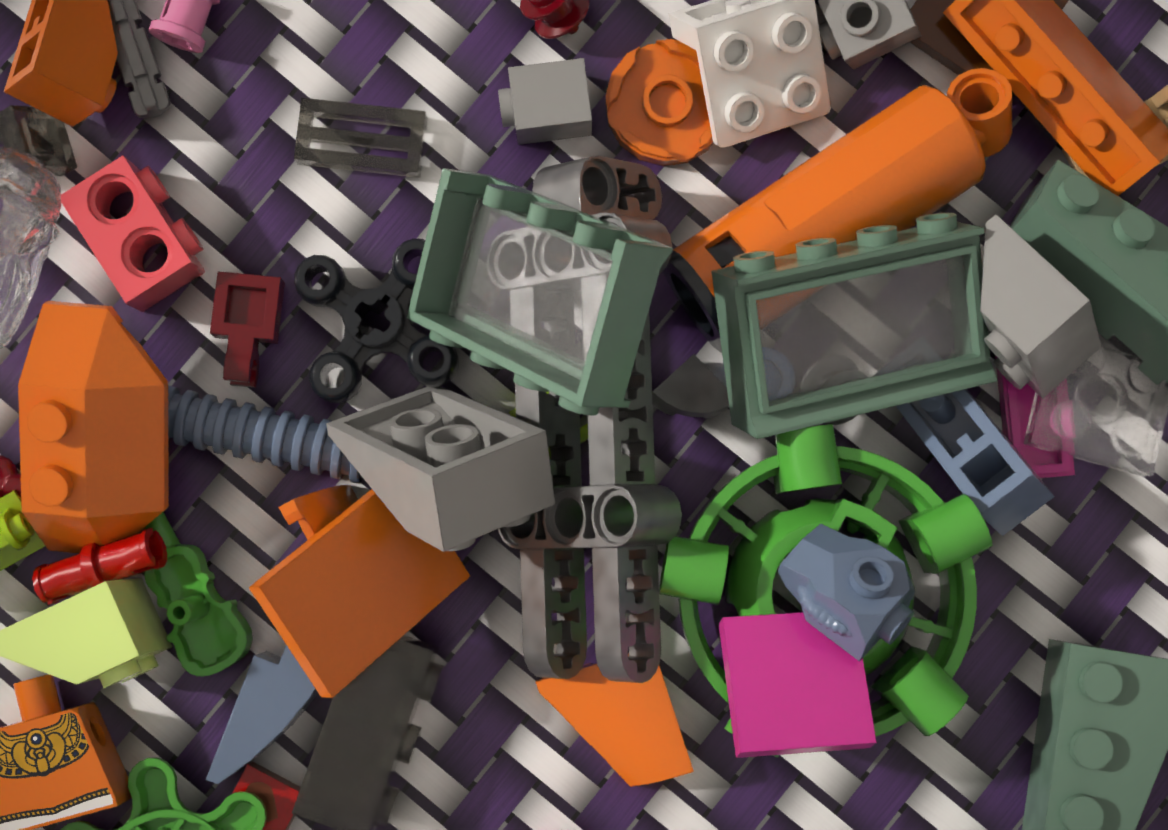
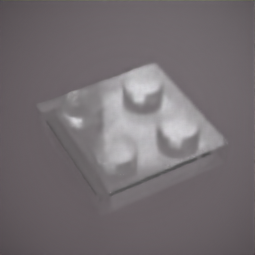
[1023,333,1168,477]

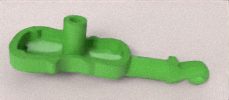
[144,512,253,677]

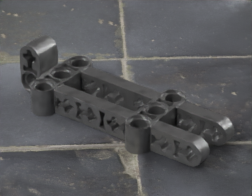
[489,156,682,683]

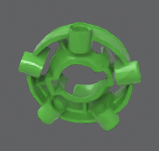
[659,424,993,757]

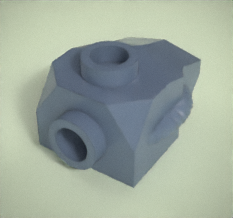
[778,524,915,662]

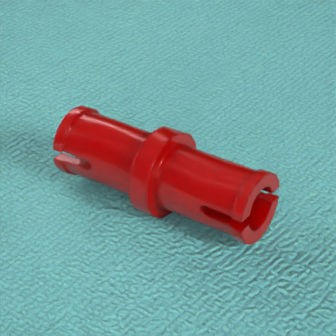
[32,528,167,605]

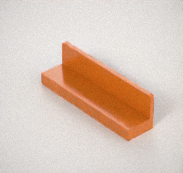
[943,0,1168,196]

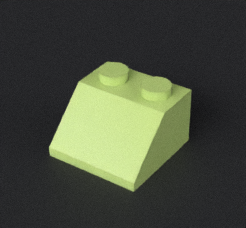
[0,578,172,688]

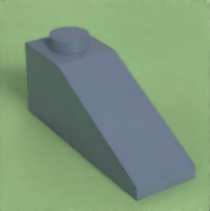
[872,336,1055,536]

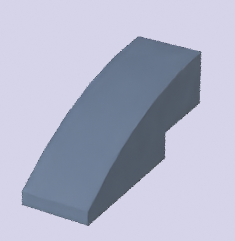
[206,645,319,784]

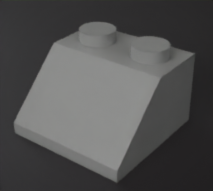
[980,214,1101,399]

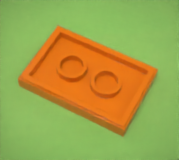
[249,489,470,698]

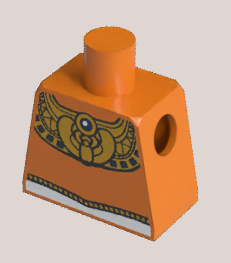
[0,674,132,830]

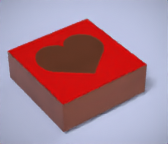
[232,761,308,830]

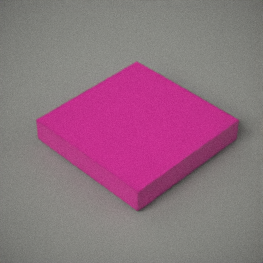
[719,612,877,758]

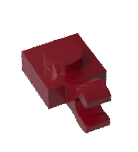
[210,271,285,388]

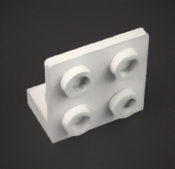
[668,0,831,148]

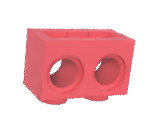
[58,155,205,312]

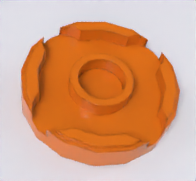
[605,39,714,166]

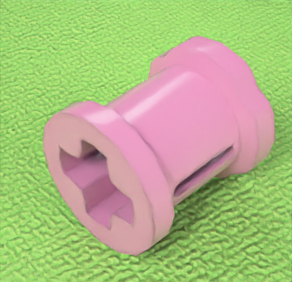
[148,0,221,53]

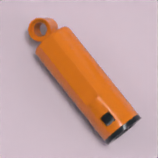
[663,68,1012,353]

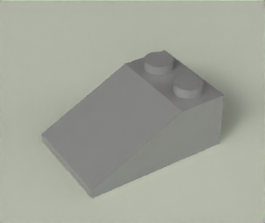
[326,386,555,552]

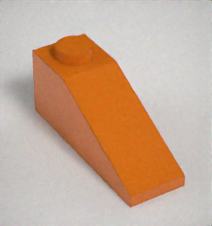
[4,0,118,127]

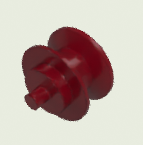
[520,0,590,39]

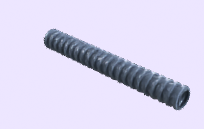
[168,386,363,484]

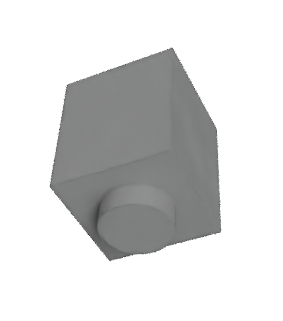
[498,58,592,145]

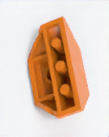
[18,301,169,553]

